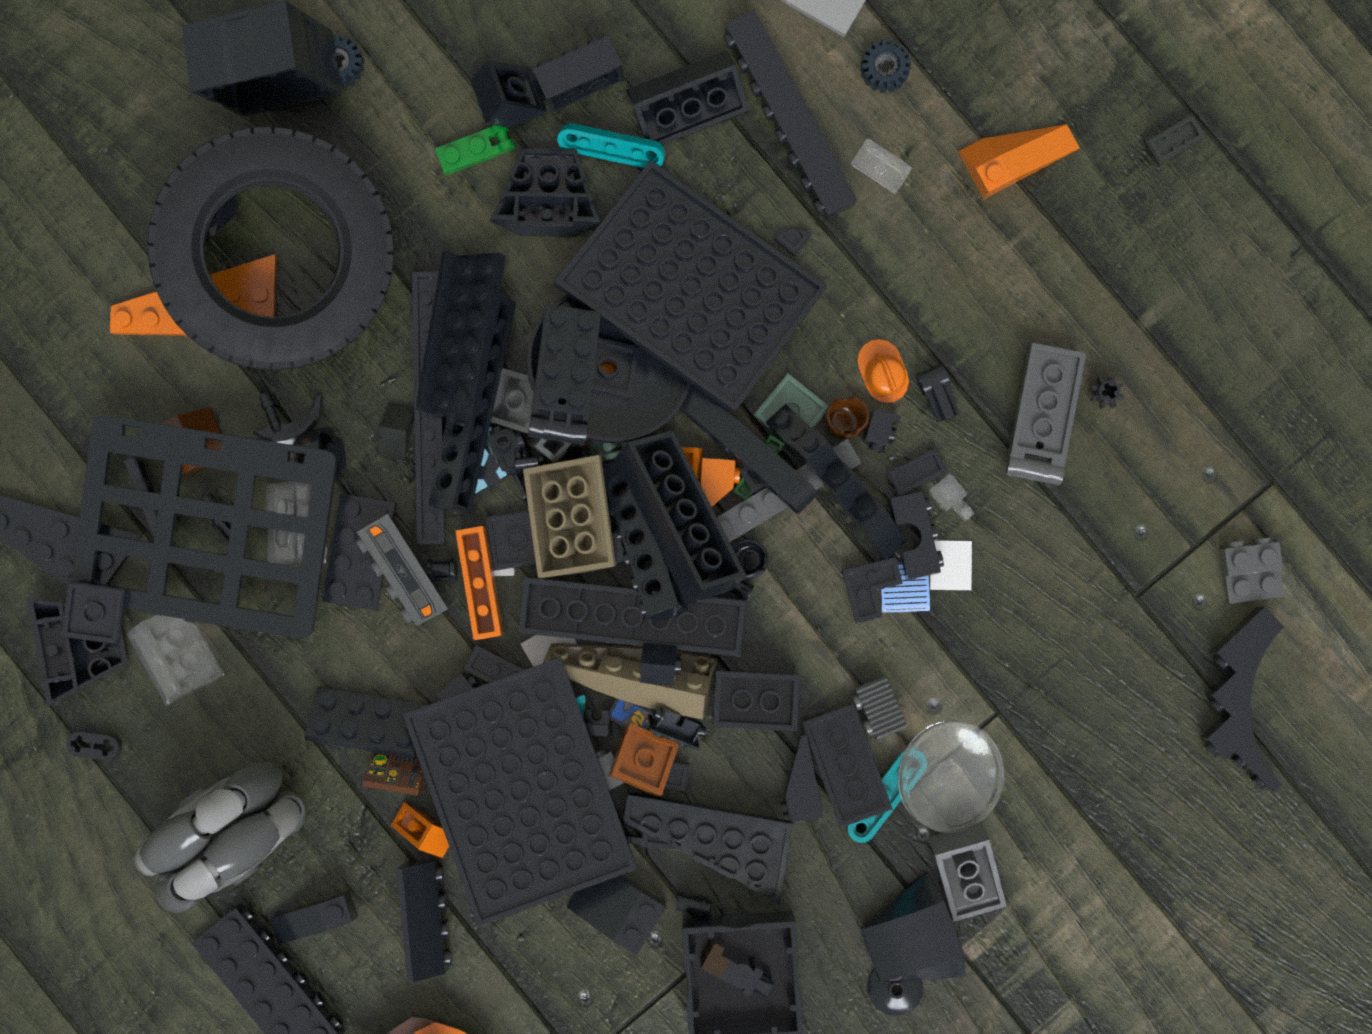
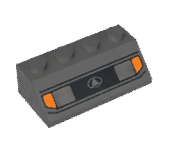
[354,514,448,626]

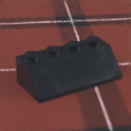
[626,50,749,145]
[396,858,452,983]

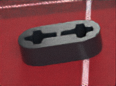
[66,731,122,760]

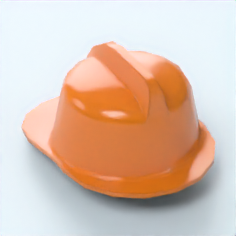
[857,339,909,403]

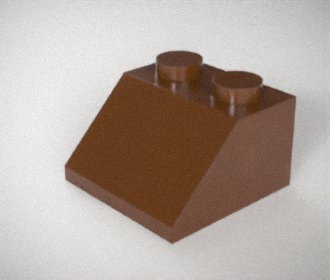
[159,407,222,479]

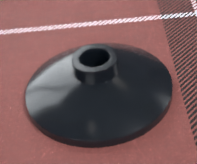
[868,969,923,1016]

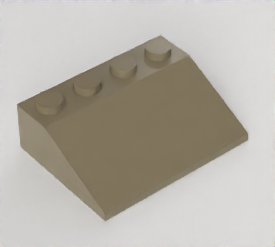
[523,455,616,579]

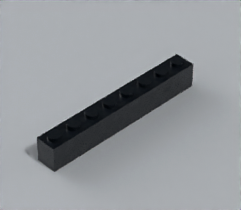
[723,9,857,221]

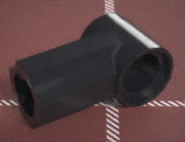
[916,364,960,423]

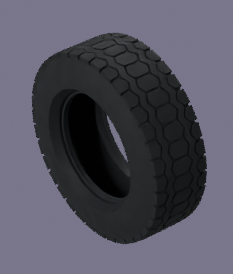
[147,127,394,370]

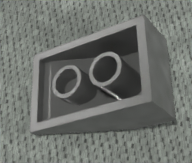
[929,822,1007,922]

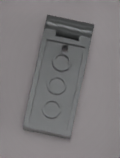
[1005,343,1086,486]

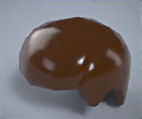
[824,396,869,439]

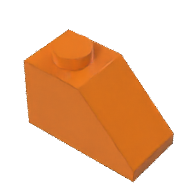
[701,458,740,508]
[391,802,449,858]

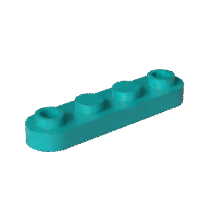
[557,123,666,168]
[847,748,926,843]

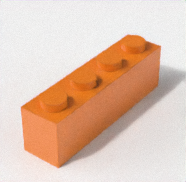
[455,526,504,640]

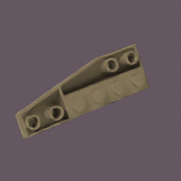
[543,643,718,720]

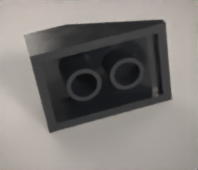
[567,875,666,956]

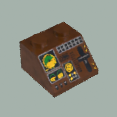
[362,751,427,795]

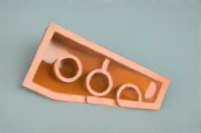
[958,124,1080,199]

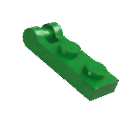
[435,125,515,176]

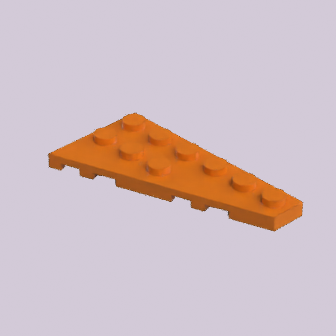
[110,254,277,336]

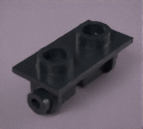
[647,707,706,750]

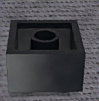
[470,60,547,128]

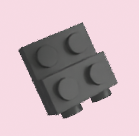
[490,368,533,434]
[1219,537,1284,604]

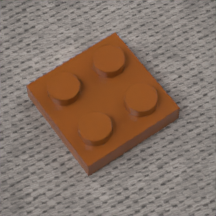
[608,723,679,796]

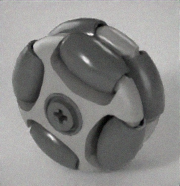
[134,762,307,913]

